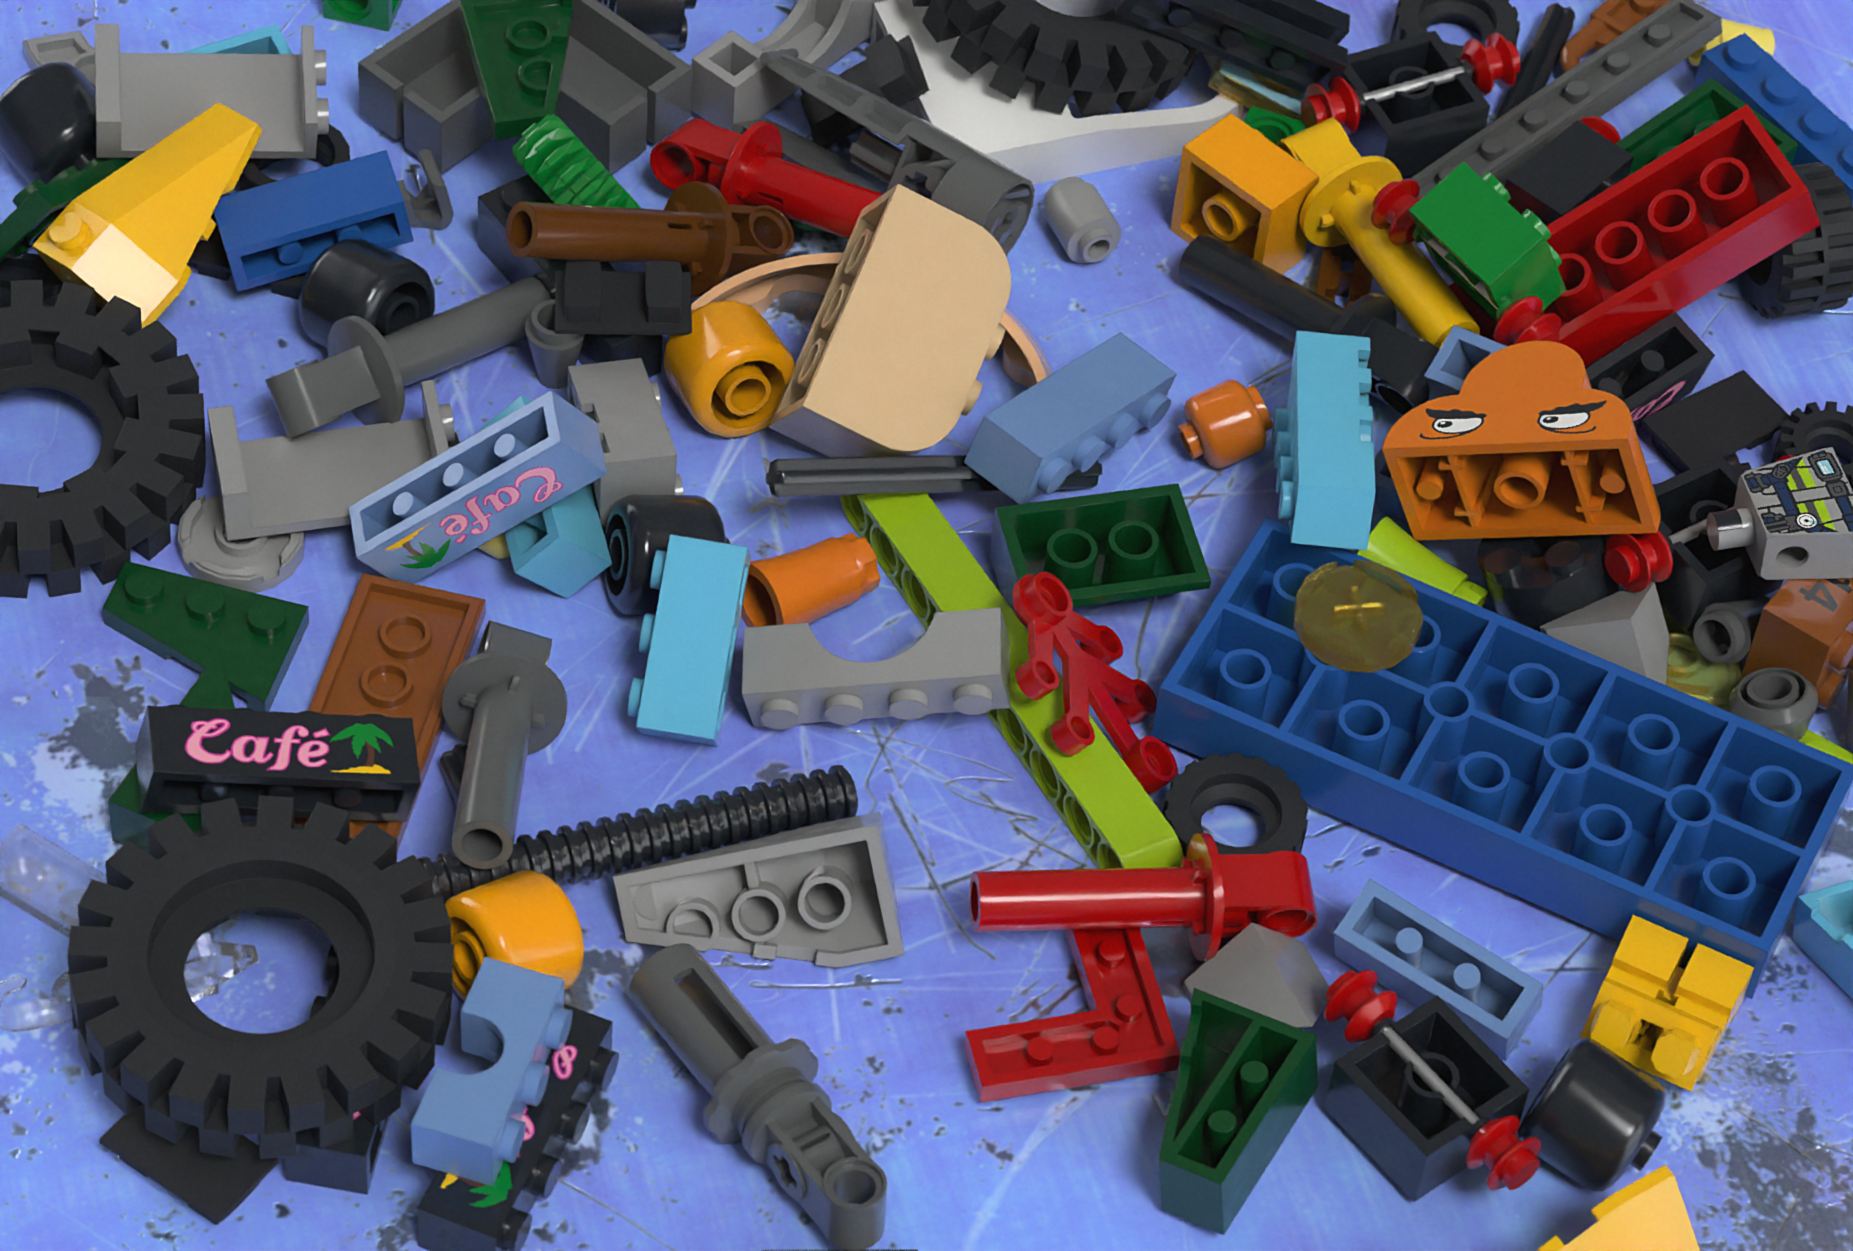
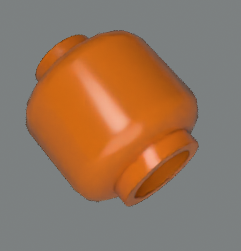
[1177,379,1273,470]

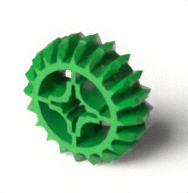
[512,114,642,209]

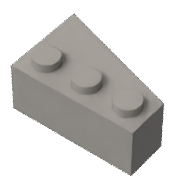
[567,358,684,532]

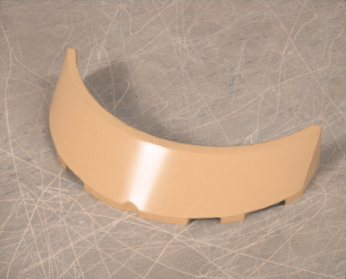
[691,253,1053,388]

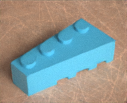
[1272,331,1375,550]

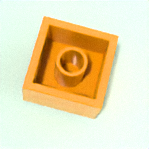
[1170,113,1319,275]

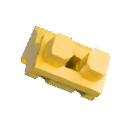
[1579,915,1754,1091]

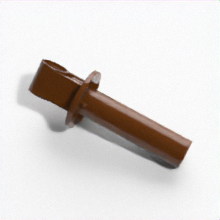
[506,181,794,297]

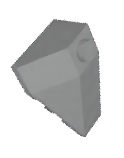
[613,812,905,968]

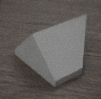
[1539,581,1670,685]
[1182,923,1329,1028]

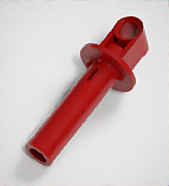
[650,118,883,239]
[969,833,1318,961]

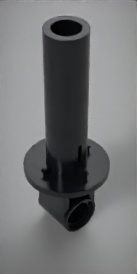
[1179,233,1439,416]

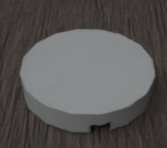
[177,494,306,593]

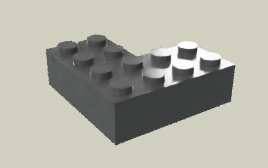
[358,0,693,174]

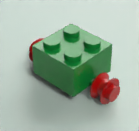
[1371,161,1566,346]

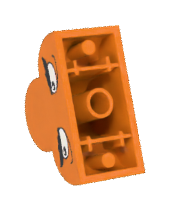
[1382,341,1661,541]

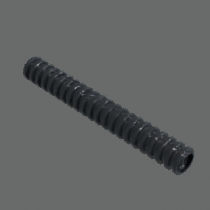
[418,764,858,903]

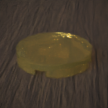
[1294,560,1423,673]

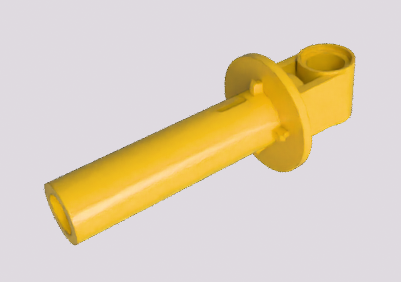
[1277,118,1480,349]

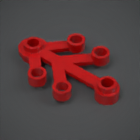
[1012,572,1178,794]

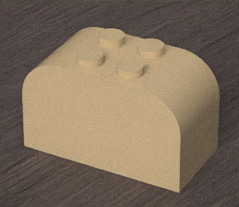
[769,184,1011,458]

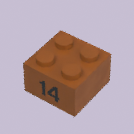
[1739,578,1853,711]

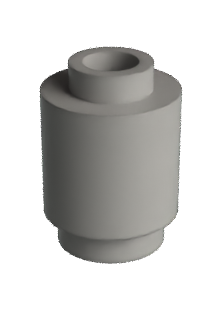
[1044,177,1121,263]

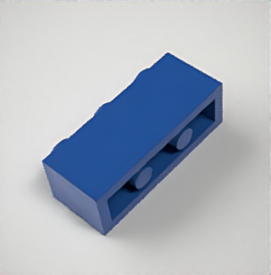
[213,150,414,292]

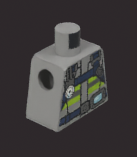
[1707,447,1853,580]

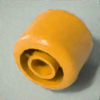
[663,300,795,438]
[445,869,585,1002]

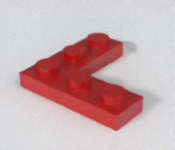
[964,928,1180,1103]

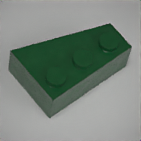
[1158,988,1318,1235]

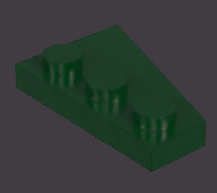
[0,157,134,262]
[103,561,309,711]

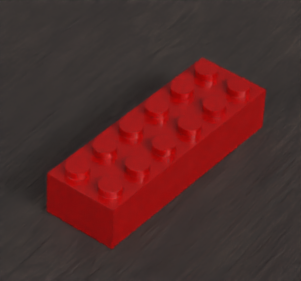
[1449,104,1821,367]

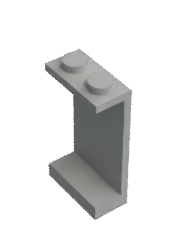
[95,23,329,159]
[207,380,455,541]

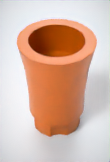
[741,533,881,627]

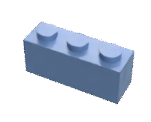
[1333,879,1543,1061]

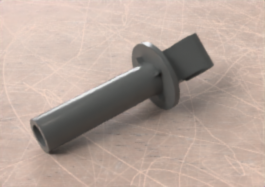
[265,277,551,438]
[442,620,568,869]

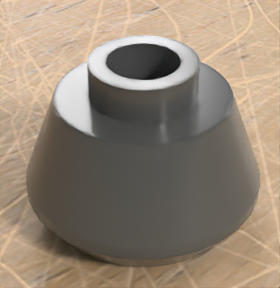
[1729,667,1818,741]

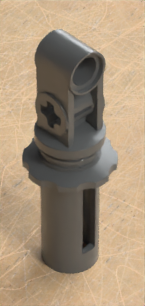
[629,943,887,1250]

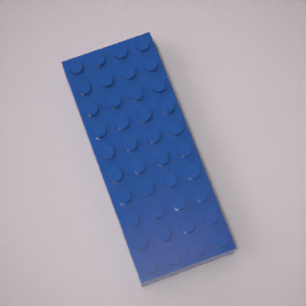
[1151,516,1853,999]

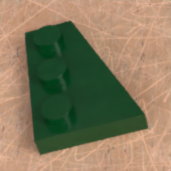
[460,0,575,140]

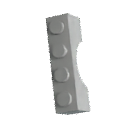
[691,0,886,131]
[742,607,1010,730]

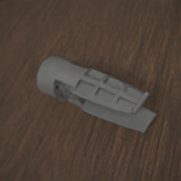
[732,48,1035,256]

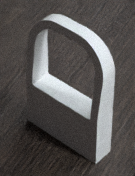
[870,0,1247,185]

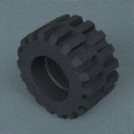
[1737,162,1853,319]

